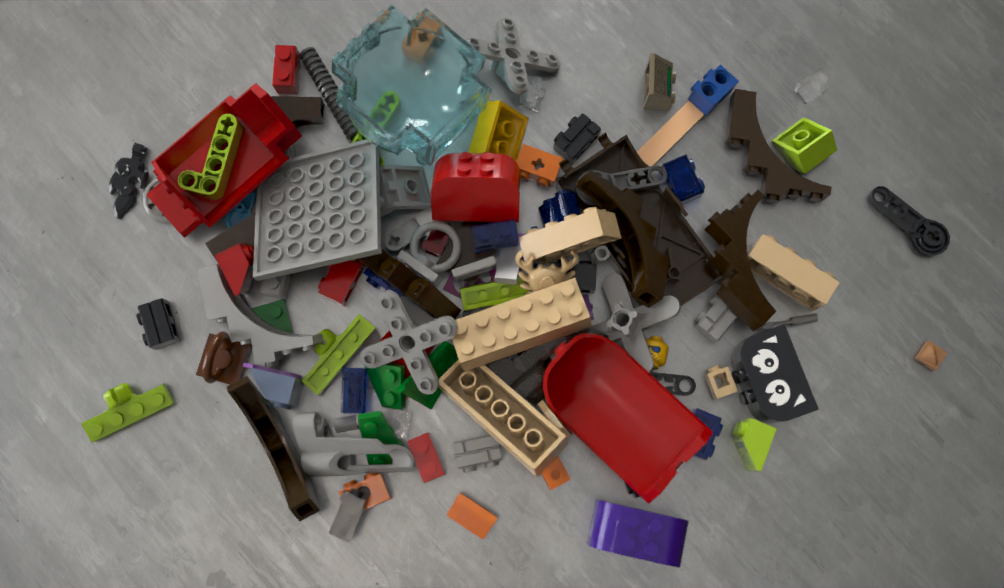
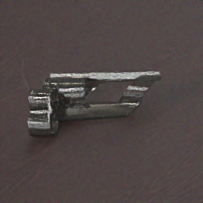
[487,328,609,406]

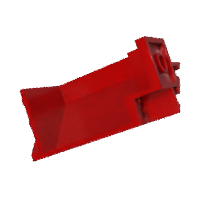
[146,83,302,238]

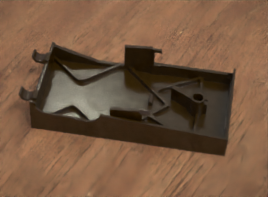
[555,132,725,306]

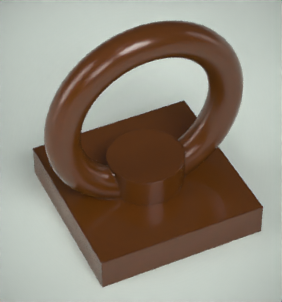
[196,331,252,385]

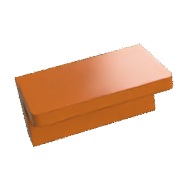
[447,492,498,539]

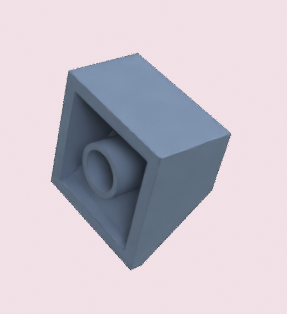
[250,368,304,410]

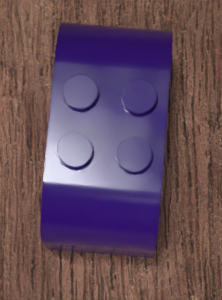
[586,499,689,567]

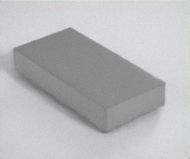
[495,245,523,285]
[452,256,496,282]

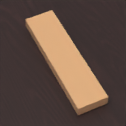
[637,101,704,167]

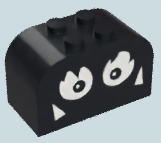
[731,324,819,423]

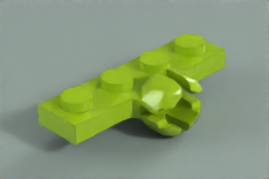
[459,274,531,311]
[301,314,377,396]
[81,383,175,443]

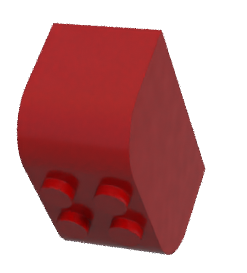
[431,152,520,222]

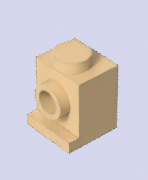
[704,365,738,400]

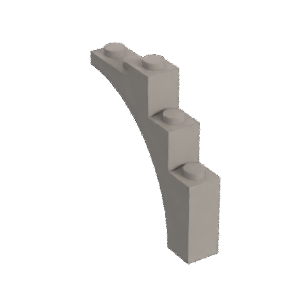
[198,264,323,367]

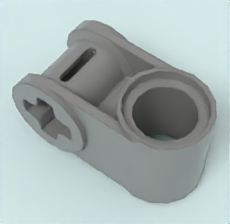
[384,218,427,256]

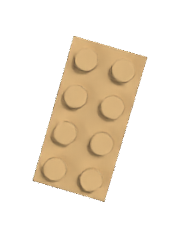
[519,207,621,265]
[747,234,840,311]

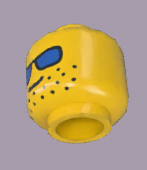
[646,336,669,370]

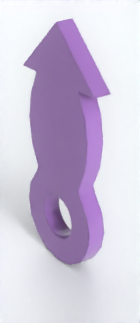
[243,363,301,379]

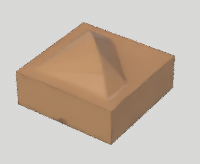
[914,340,947,371]

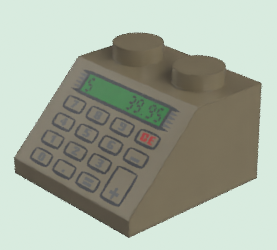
[643,53,676,111]

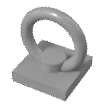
[397,221,462,287]

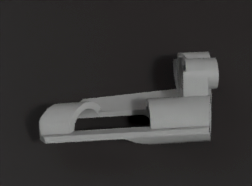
[293,412,415,477]

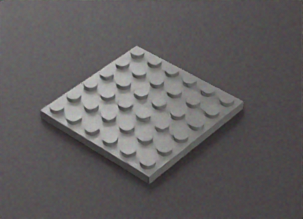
[253,137,381,281]

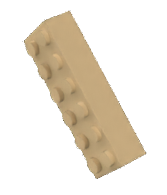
[452,278,592,372]
[438,359,568,477]

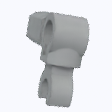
[586,245,610,264]
[334,411,375,433]

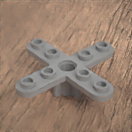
[462,18,561,94]
[579,273,681,373]
[360,290,458,395]

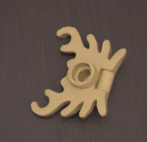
[515,250,579,295]

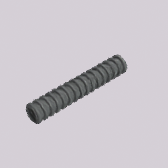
[299,47,361,140]

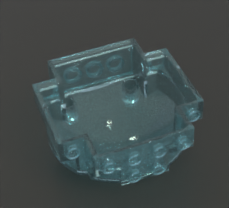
[331,5,492,166]

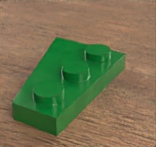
[396,341,459,409]
[358,411,414,466]

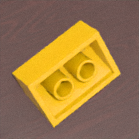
[468,100,529,161]

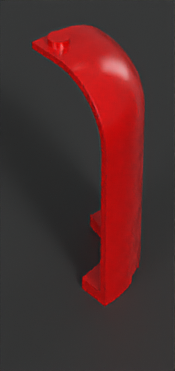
[543,333,713,504]

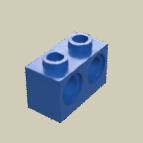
[688,64,739,116]

